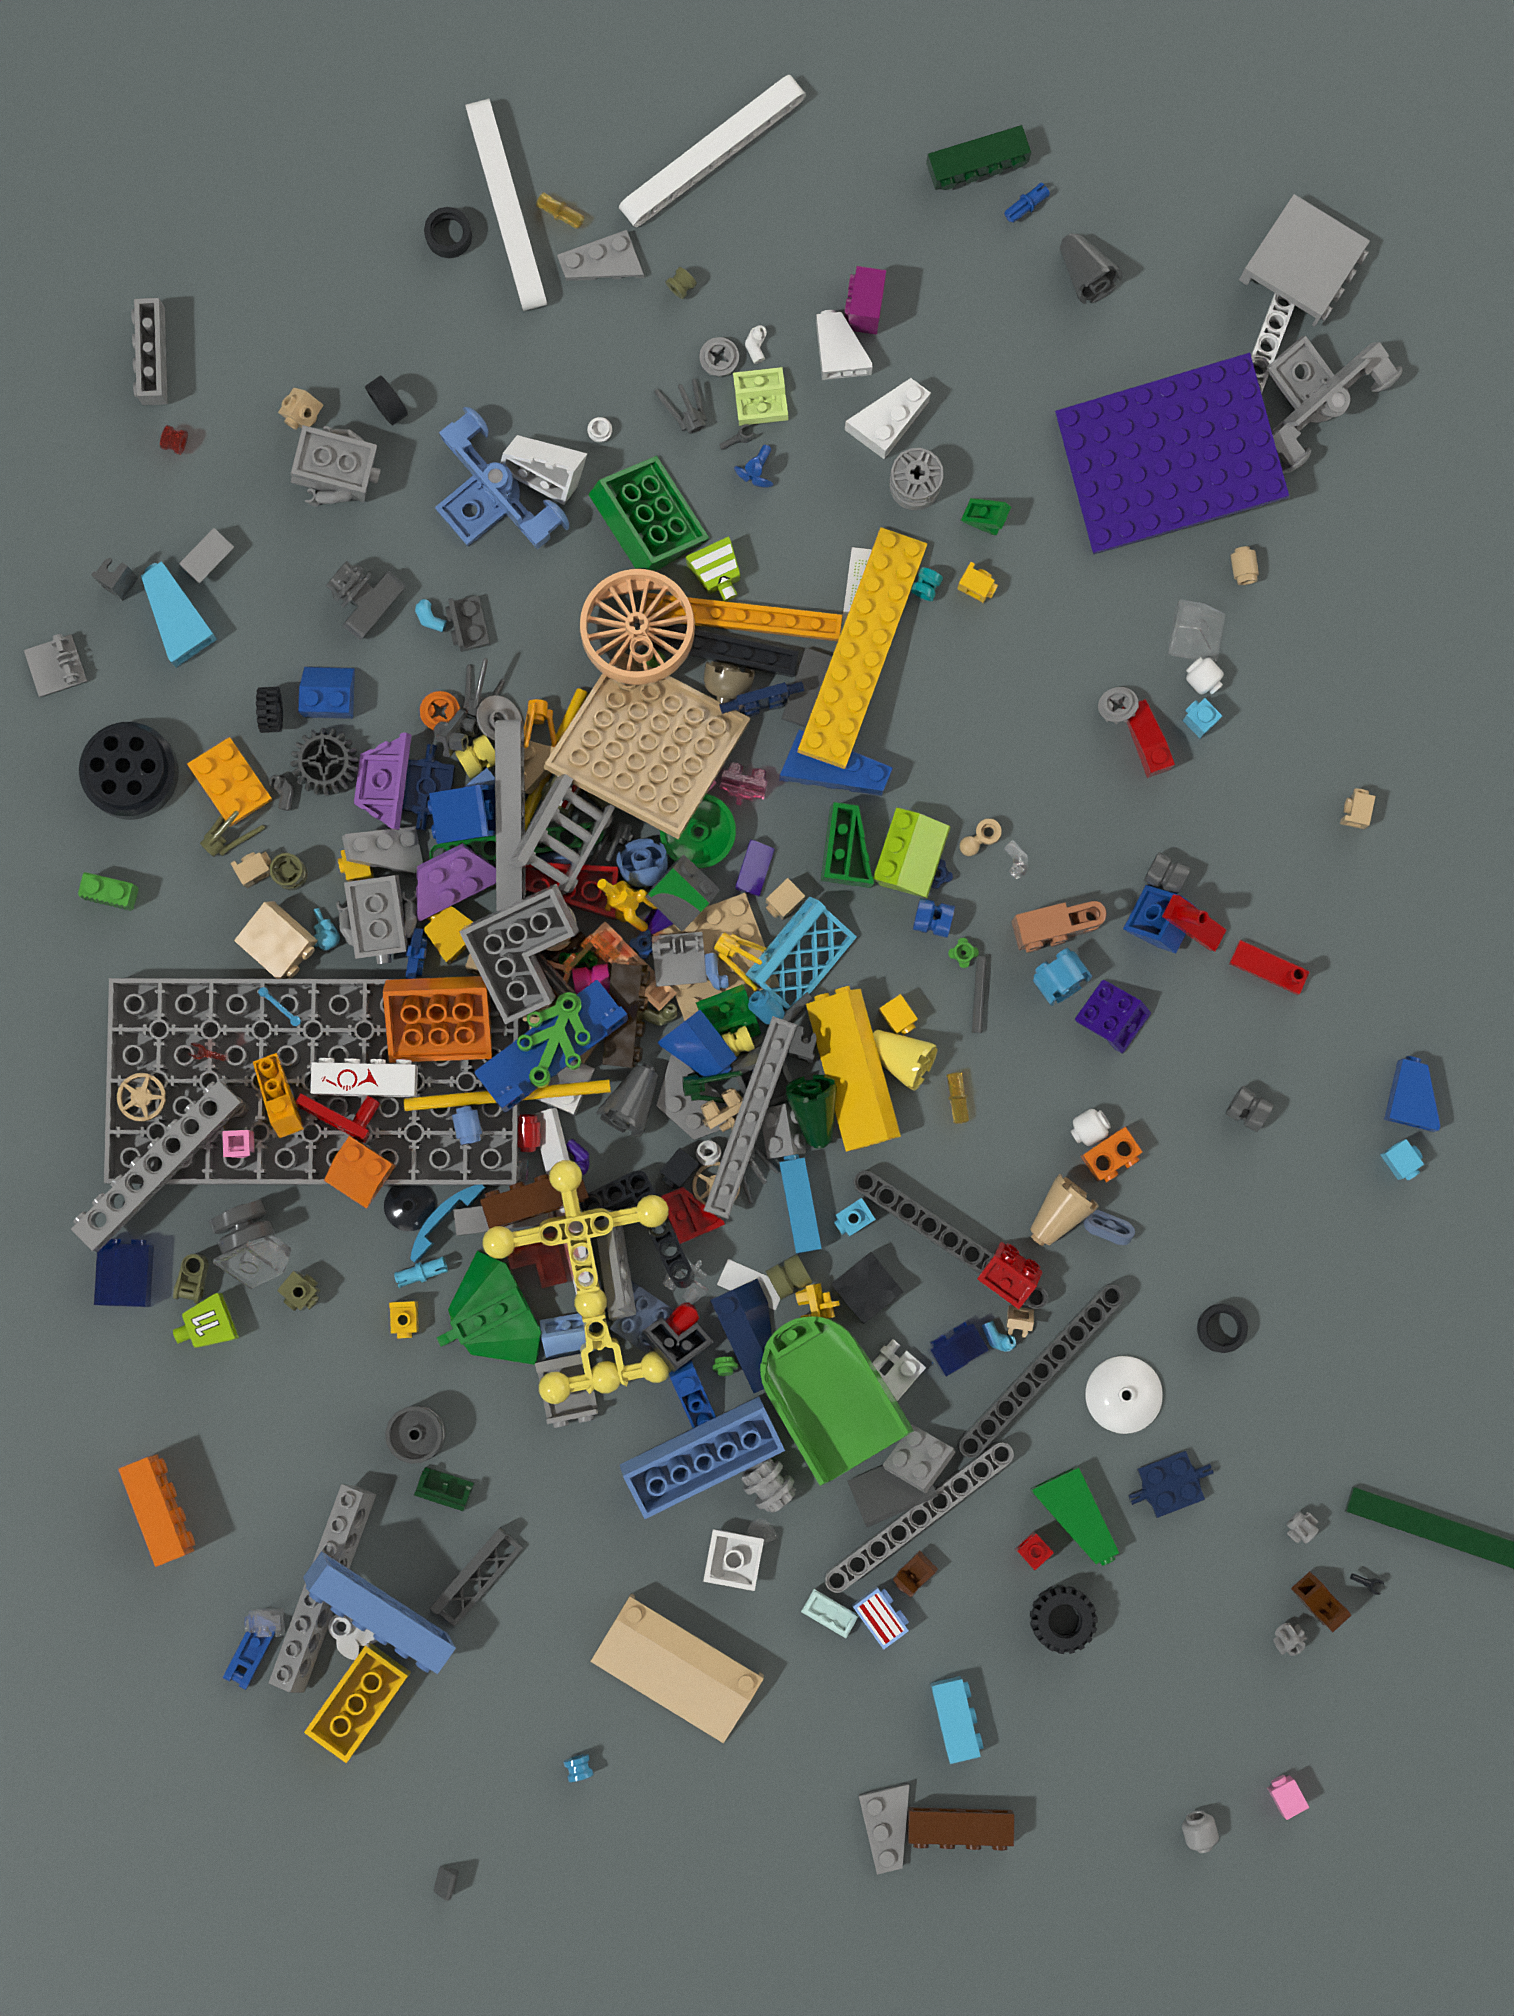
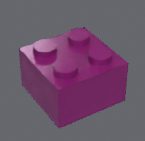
[844,266,886,335]

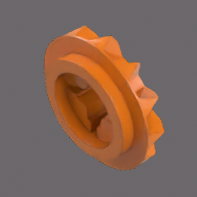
[420,691,460,731]

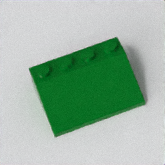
[588,455,709,571]

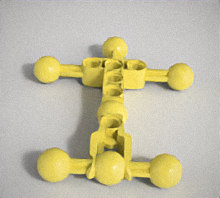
[483,1160,671,1404]

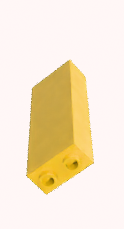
[806,986,901,1152]

